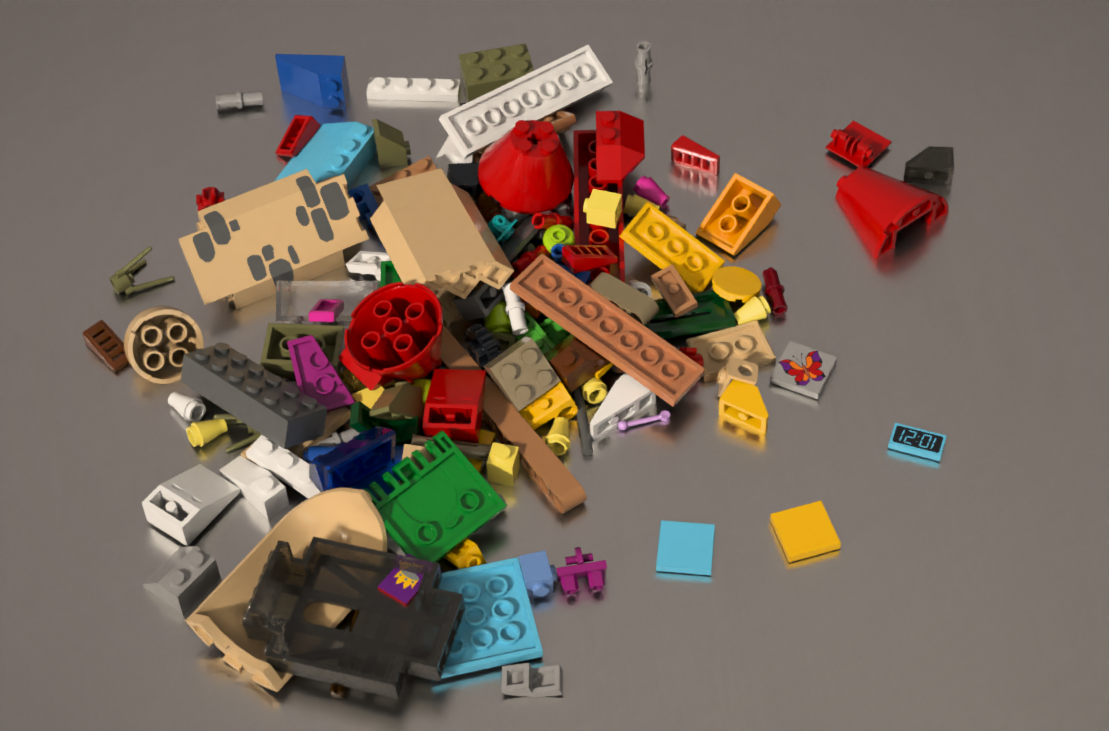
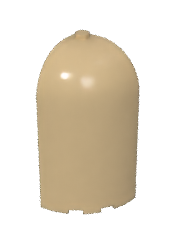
[185,487,387,692]

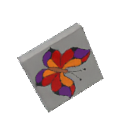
[770,341,837,399]

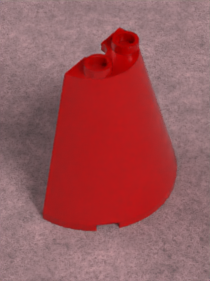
[835,165,949,260]

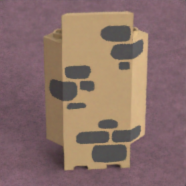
[179,169,369,310]

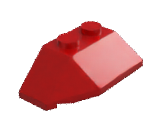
[596,111,645,184]

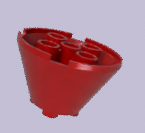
[478,120,574,214]
[344,282,443,383]

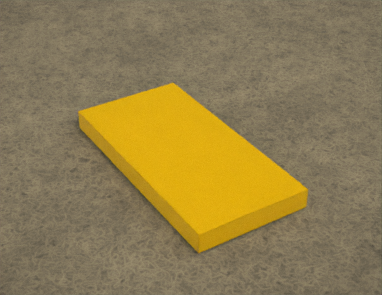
[619,201,726,293]

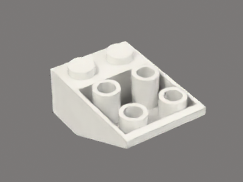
[142,464,241,546]

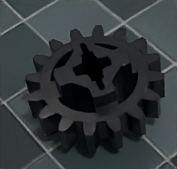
[464,323,502,378]

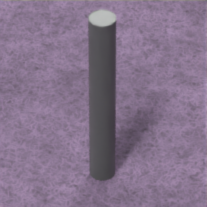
[573,387,593,456]

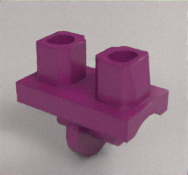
[556,547,607,595]

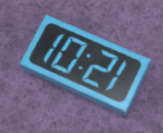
[888,423,947,461]

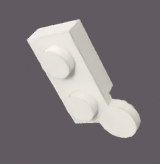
[346,251,391,281]

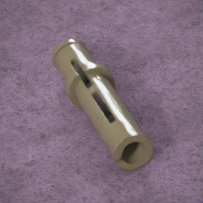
[411,434,492,461]

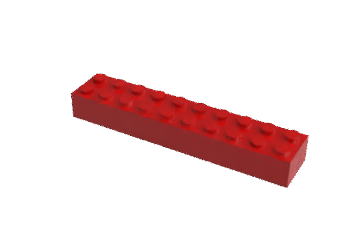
[573,130,625,285]

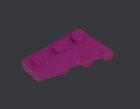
[287,335,356,412]

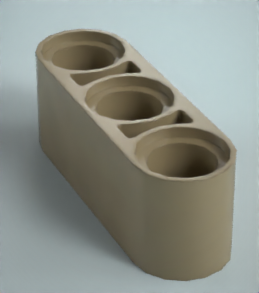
[588,272,659,326]

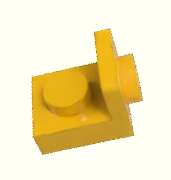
[443,538,487,569]

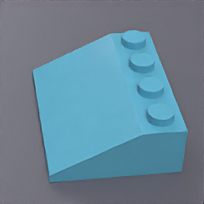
[275,122,376,190]

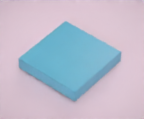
[656,520,715,575]

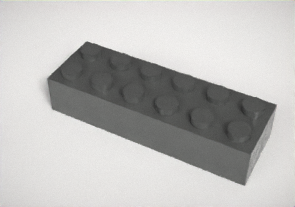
[181,343,327,449]

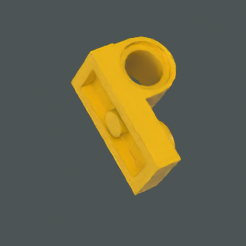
[518,381,578,430]

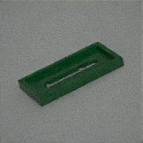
[645,290,736,339]

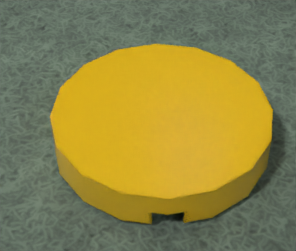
[712,266,762,303]

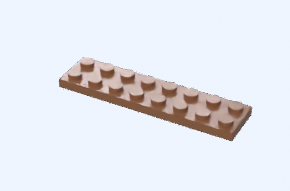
[510,254,705,407]

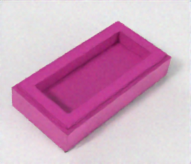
[309,299,344,322]

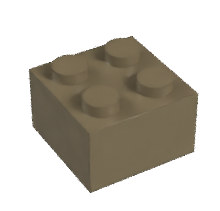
[483,336,561,411]

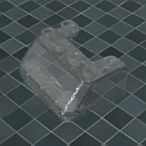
[276,280,380,326]

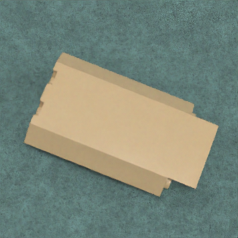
[370,168,514,299]

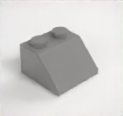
[142,546,221,615]

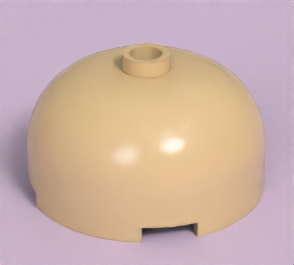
[124,305,204,384]

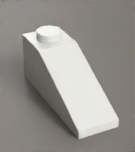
[590,373,656,441]
[219,456,289,520]

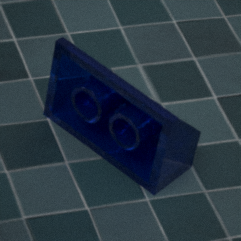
[309,426,396,492]

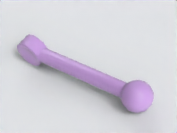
[618,410,670,430]

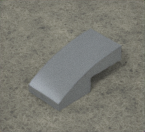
[501,663,563,697]

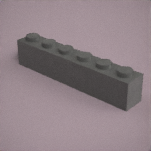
[452,211,551,320]

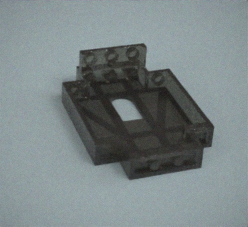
[242,536,466,699]

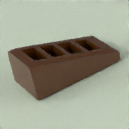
[83,320,129,373]

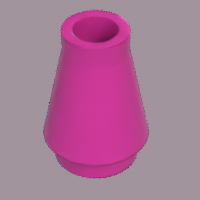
[633,175,670,209]

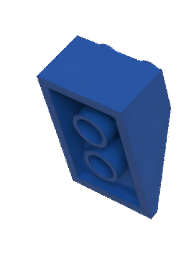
[275,54,349,108]

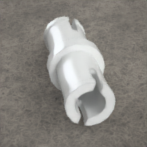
[502,282,528,335]

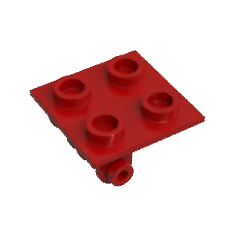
[825,120,892,167]

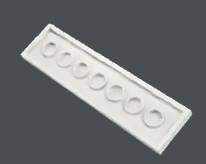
[439,45,613,159]

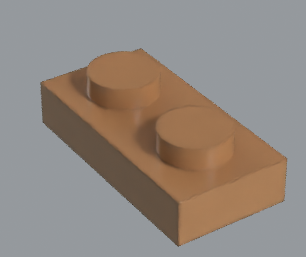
[651,264,698,318]

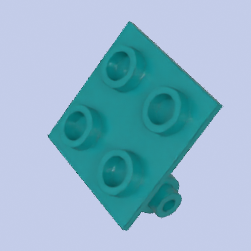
[487,215,518,246]

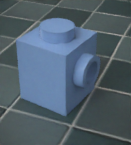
[519,550,558,598]

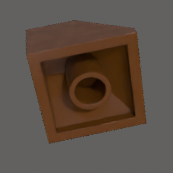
[544,334,611,393]

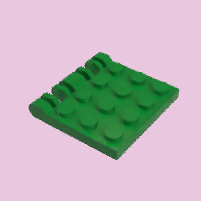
[363,431,507,567]

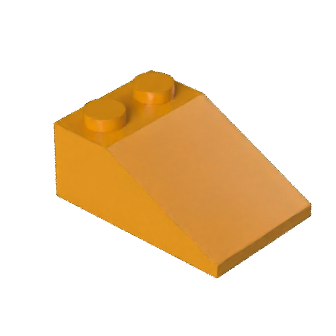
[695,173,781,256]

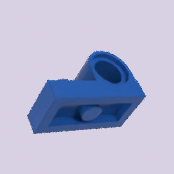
[348,184,379,235]

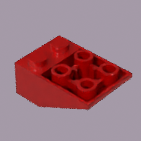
[422,369,487,443]

